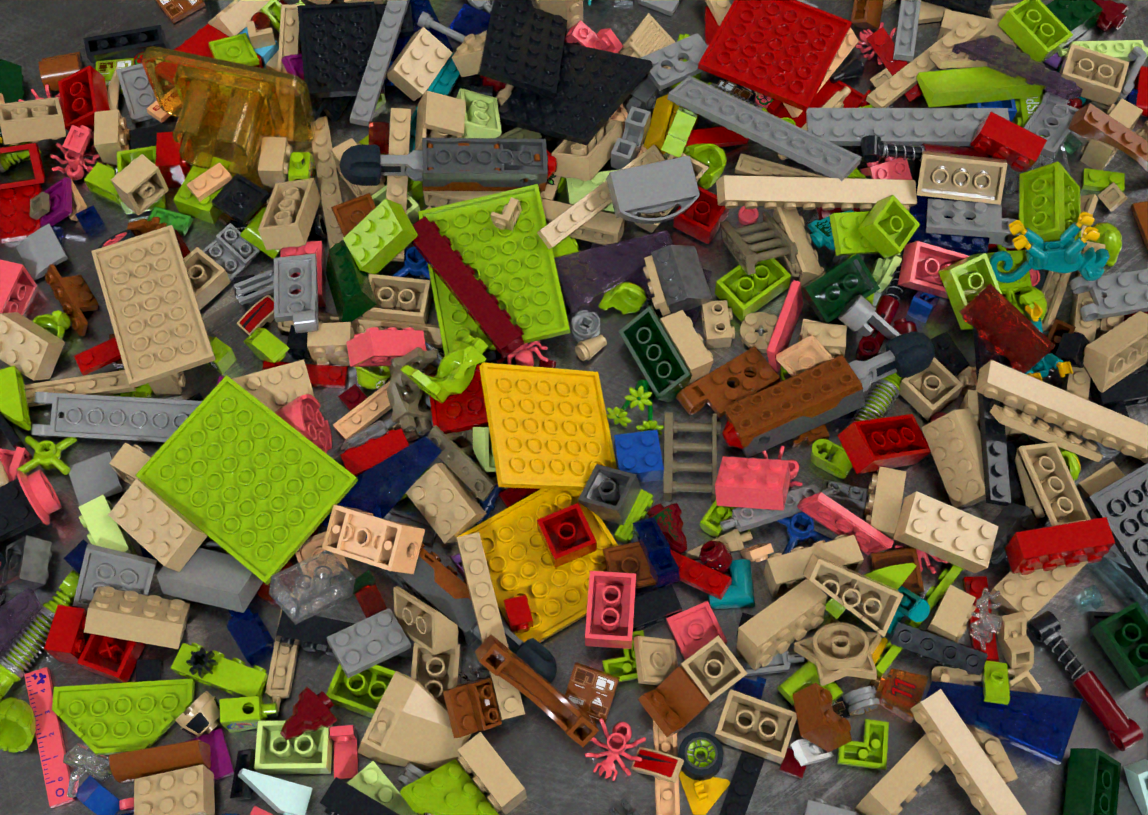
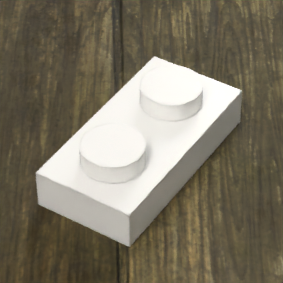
[790,738,834,766]

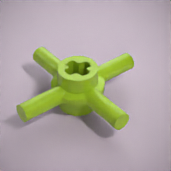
[17,435,77,475]

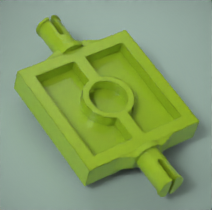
[986,244,1032,306]

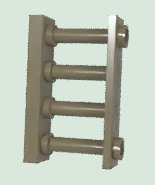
[720,211,798,275]
[663,412,721,502]
[424,425,509,501]

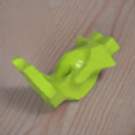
[400,334,488,403]

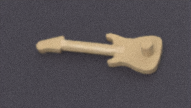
[930,664,1033,699]

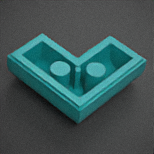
[708,559,755,609]
[887,586,930,634]

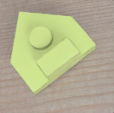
[871,253,902,293]

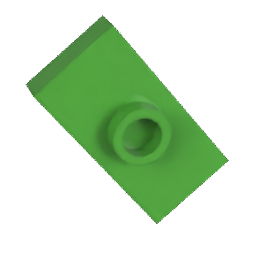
[147,206,193,236]

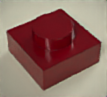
[338,384,367,411]

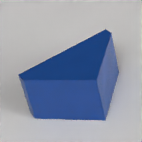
[907,291,940,324]
[74,775,120,815]

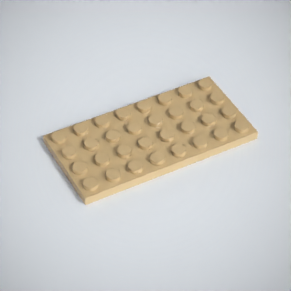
[91,225,216,389]

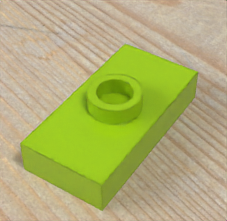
[982,660,1010,705]

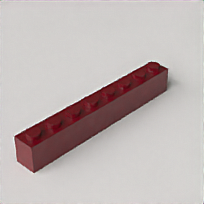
[411,216,524,358]

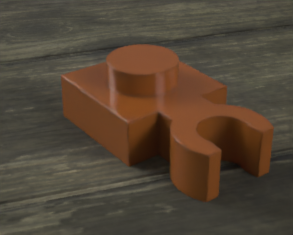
[127,217,167,237]
[792,424,830,447]

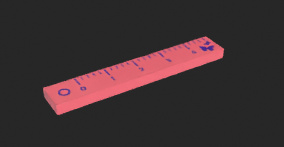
[24,667,76,808]

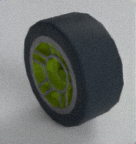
[678,732,724,781]

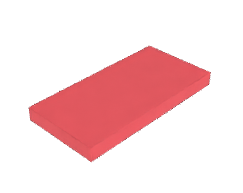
[767,280,803,374]
[797,492,894,555]

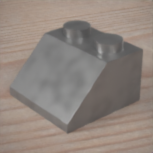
[578,464,641,525]
[0,536,52,590]

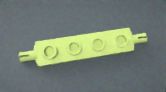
[1058,40,1148,61]

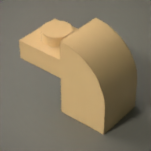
[997,611,1034,669]

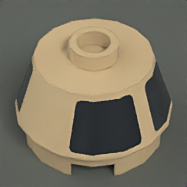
[175,691,220,738]

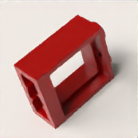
[0,142,46,190]

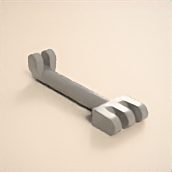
[1115,46,1147,104]

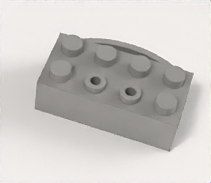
[606,155,700,224]
[157,541,263,613]

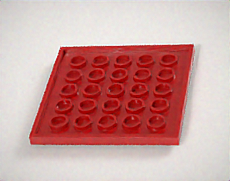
[698,0,852,112]

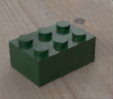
[1046,0,1103,46]
[801,253,880,323]
[1090,602,1148,690]

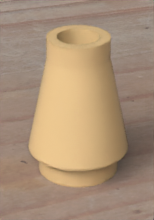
[575,335,607,361]

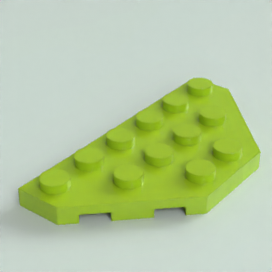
[52,678,195,756]

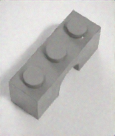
[611,106,651,169]

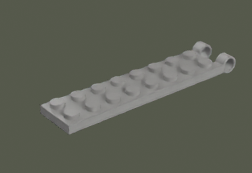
[1070,269,1148,322]
[32,392,202,443]

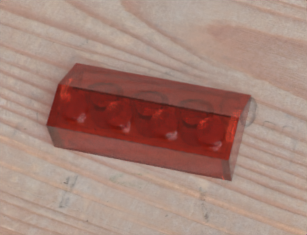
[960,284,1055,373]

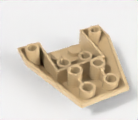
[358,671,471,771]

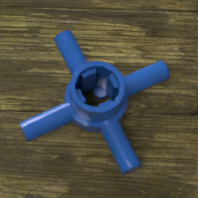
[392,246,430,280]
[776,512,833,555]

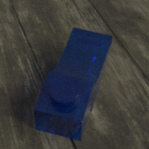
[633,517,680,587]

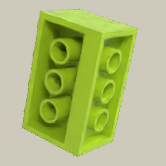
[1019,161,1082,253]

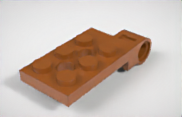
[676,346,780,418]

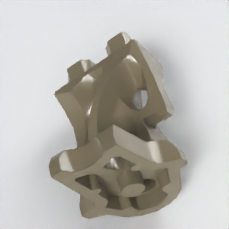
[387,347,437,436]

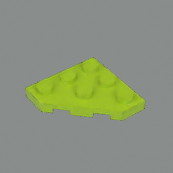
[400,759,499,815]

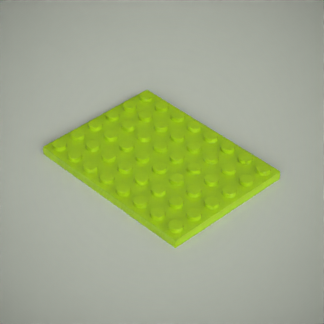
[418,184,571,356]
[135,375,358,585]

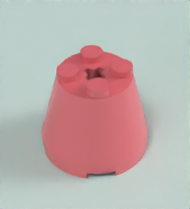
[274,394,332,454]

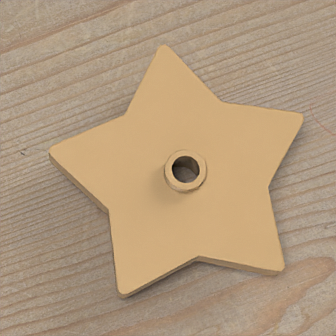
[794,616,881,686]

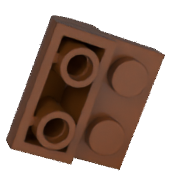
[39,51,82,92]
[443,678,502,738]

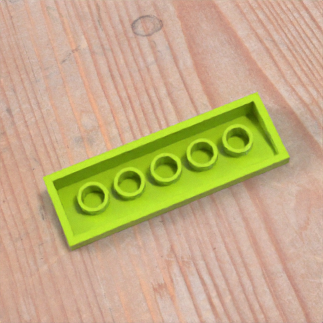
[916,62,1046,108]

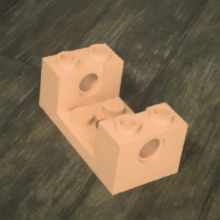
[322,505,425,574]

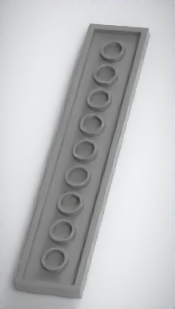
[668,76,862,181]
[806,108,1010,146]

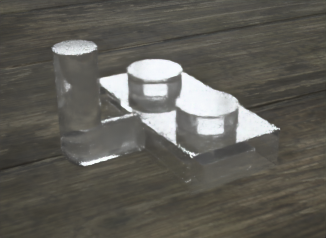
[63,743,112,798]

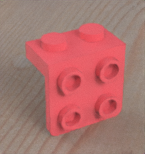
[860,157,913,180]

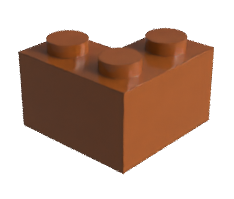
[793,683,852,752]

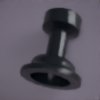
[309,214,327,238]

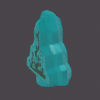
[807,210,854,251]

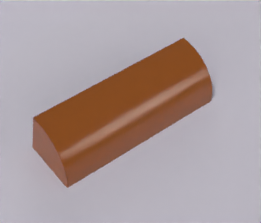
[851,0,884,30]
[109,740,211,784]

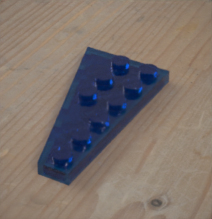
[322,436,443,539]
[924,681,1083,765]

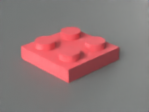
[666,601,727,660]

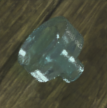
[1080,585,1105,609]

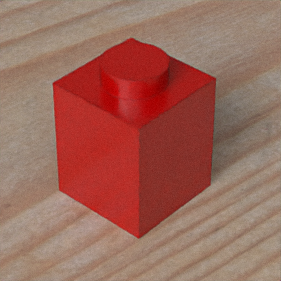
[504,595,533,633]

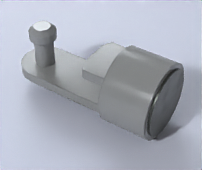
[838,295,901,353]

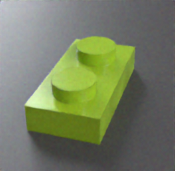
[1081,168,1125,192]

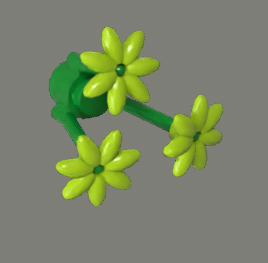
[607,379,664,435]

